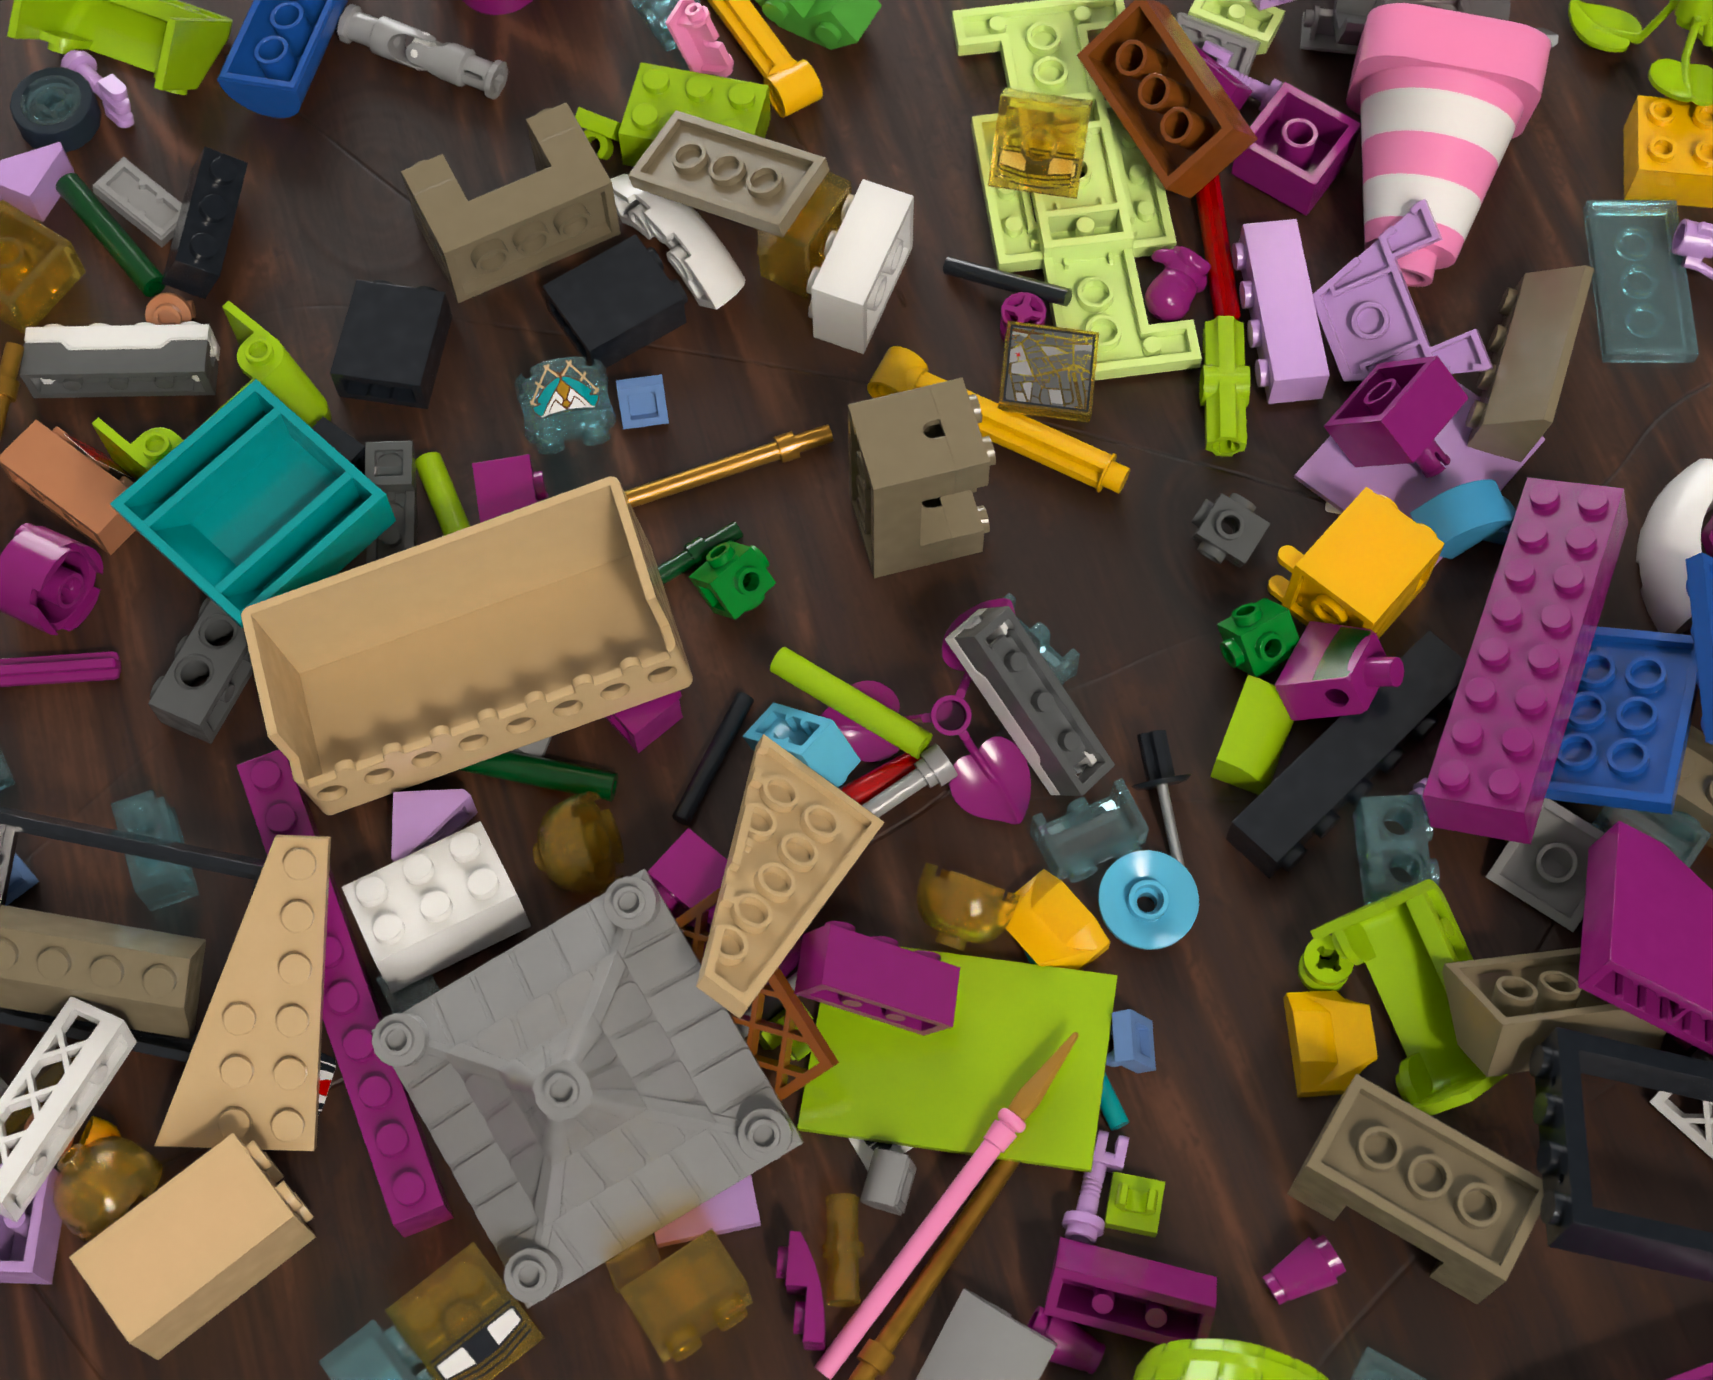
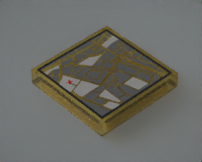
[998,321,1099,422]

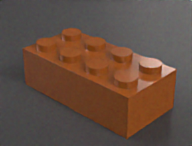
[1077,0,1258,198]

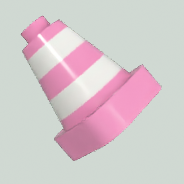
[1346,3,1551,287]

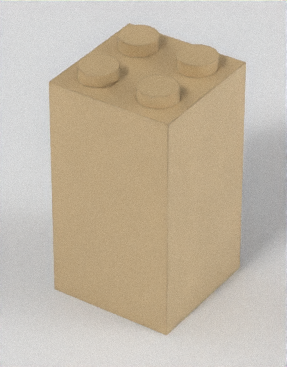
[69,1133,316,1360]

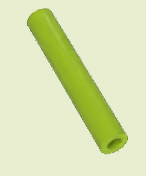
[415,452,470,536]
[770,647,933,759]

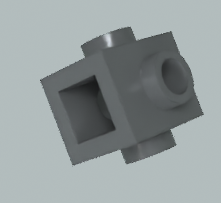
[1191,493,1271,568]

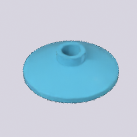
[1098,850,1199,950]

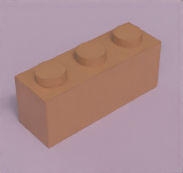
[0,420,135,555]

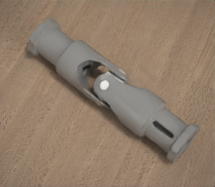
[337,4,508,99]

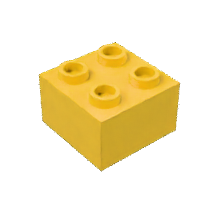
[1623,95,1713,208]

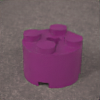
[0,523,103,635]

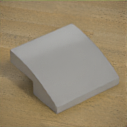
[916,1288,1058,1380]

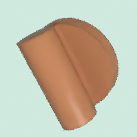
[145,293,196,325]

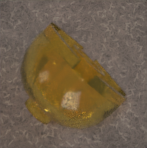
[533,791,624,894]
[916,862,1020,951]
[53,1136,162,1243]

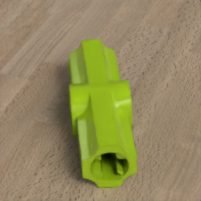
[1199,316,1251,457]

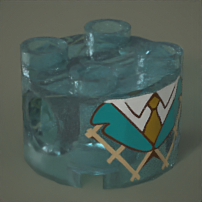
[514,356,617,455]

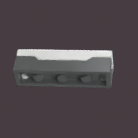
[20,321,220,398]
[945,606,1115,796]

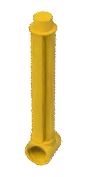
[707,0,823,118]
[867,346,1131,494]

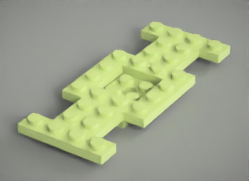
[952,0,1202,389]

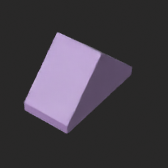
[0,142,75,222]
[391,789,478,862]

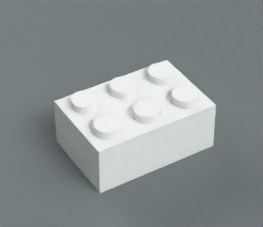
[807,179,914,354]
[342,821,531,994]

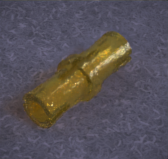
[822,1193,864,1307]

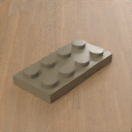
[628,110,830,237]

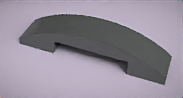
[365,441,417,564]

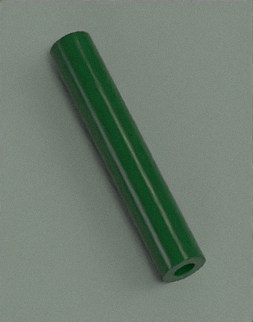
[56,173,166,297]
[459,751,618,802]

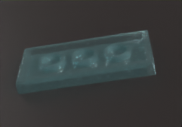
[1583,200,1699,362]

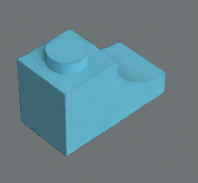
[742,702,861,788]

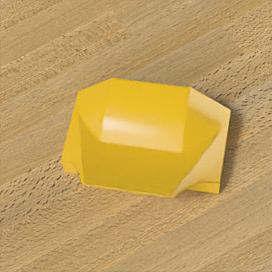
[1003,869,1110,970]
[1283,990,1378,1098]

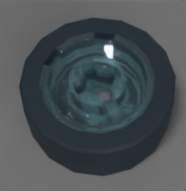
[10,67,102,153]

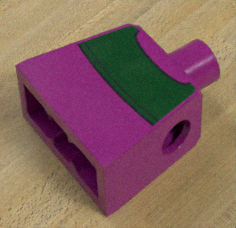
[1275,621,1404,720]

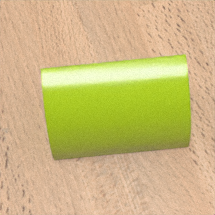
[1210,675,1294,795]

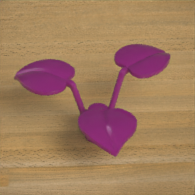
[820,598,1031,825]

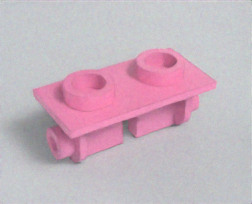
[665,0,734,78]

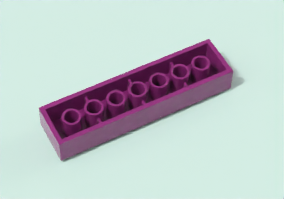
[1423,477,1628,845]

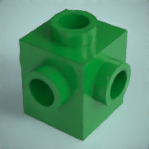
[689,541,776,620]
[1217,597,1300,677]

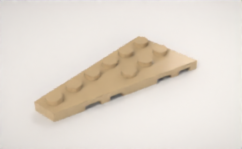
[696,734,884,1019]
[154,835,331,1151]

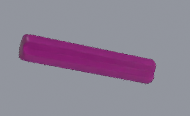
[0,651,122,687]

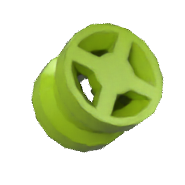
[1298,935,1354,991]

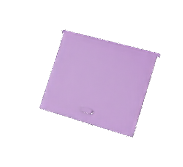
[1294,382,1545,567]

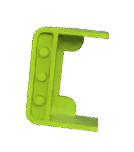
[7,0,233,95]
[91,301,331,480]
[1310,879,1508,1116]

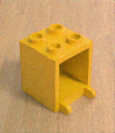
[1267,487,1445,638]

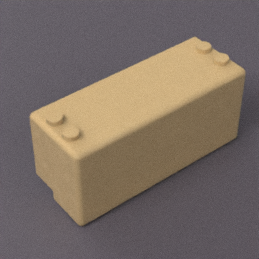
[241,476,693,815]

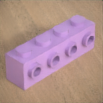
[1232,219,1330,404]

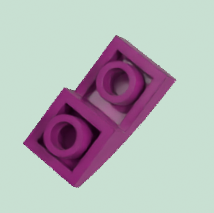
[776,1231,826,1351]

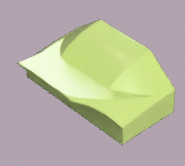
[1188,0,1285,55]

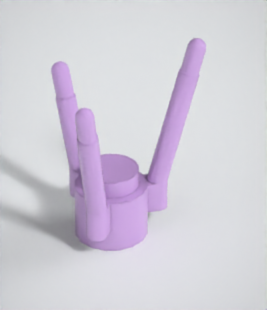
[1671,219,1713,280]

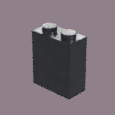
[543,234,688,375]
[330,280,452,409]

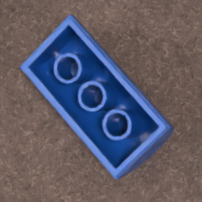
[217,0,348,118]

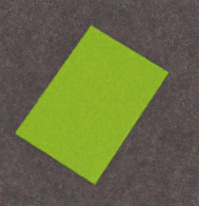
[797,946,1118,1173]

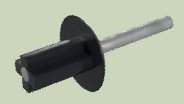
[1131,730,1192,866]

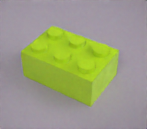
[618,62,771,167]

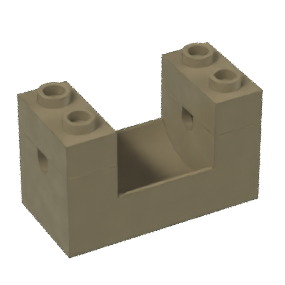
[401,102,621,303]
[848,377,996,578]
[1287,1074,1544,1304]

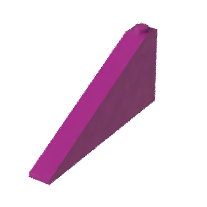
[1578,820,1713,1055]

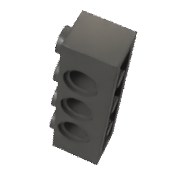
[148,597,253,744]

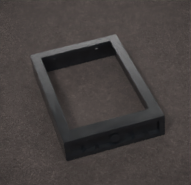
[0,807,266,1062]
[1529,1027,1713,1282]

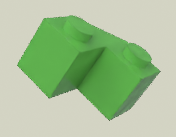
[755,0,882,50]

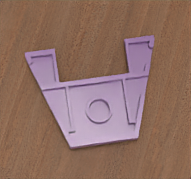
[1313,199,1493,382]

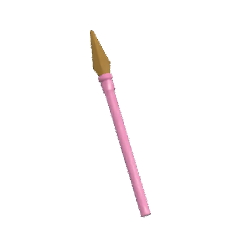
[814,1032,1079,1380]

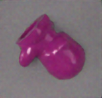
[1144,246,1211,322]

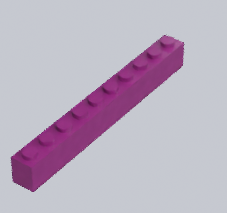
[236,749,454,1238]

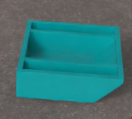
[110,379,396,628]

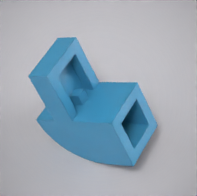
[1410,479,1516,559]

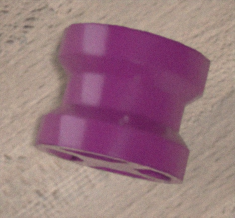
[1000,292,1046,348]

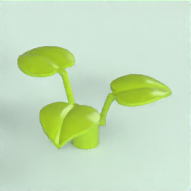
[1568,0,1713,106]

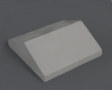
[1486,798,1605,932]

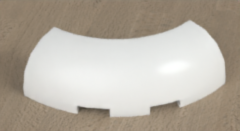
[610,174,746,310]
[1636,458,1713,634]

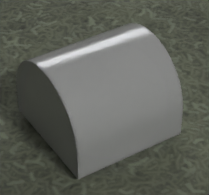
[860,1149,917,1216]

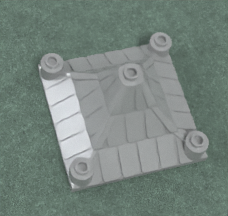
[371,869,804,1309]

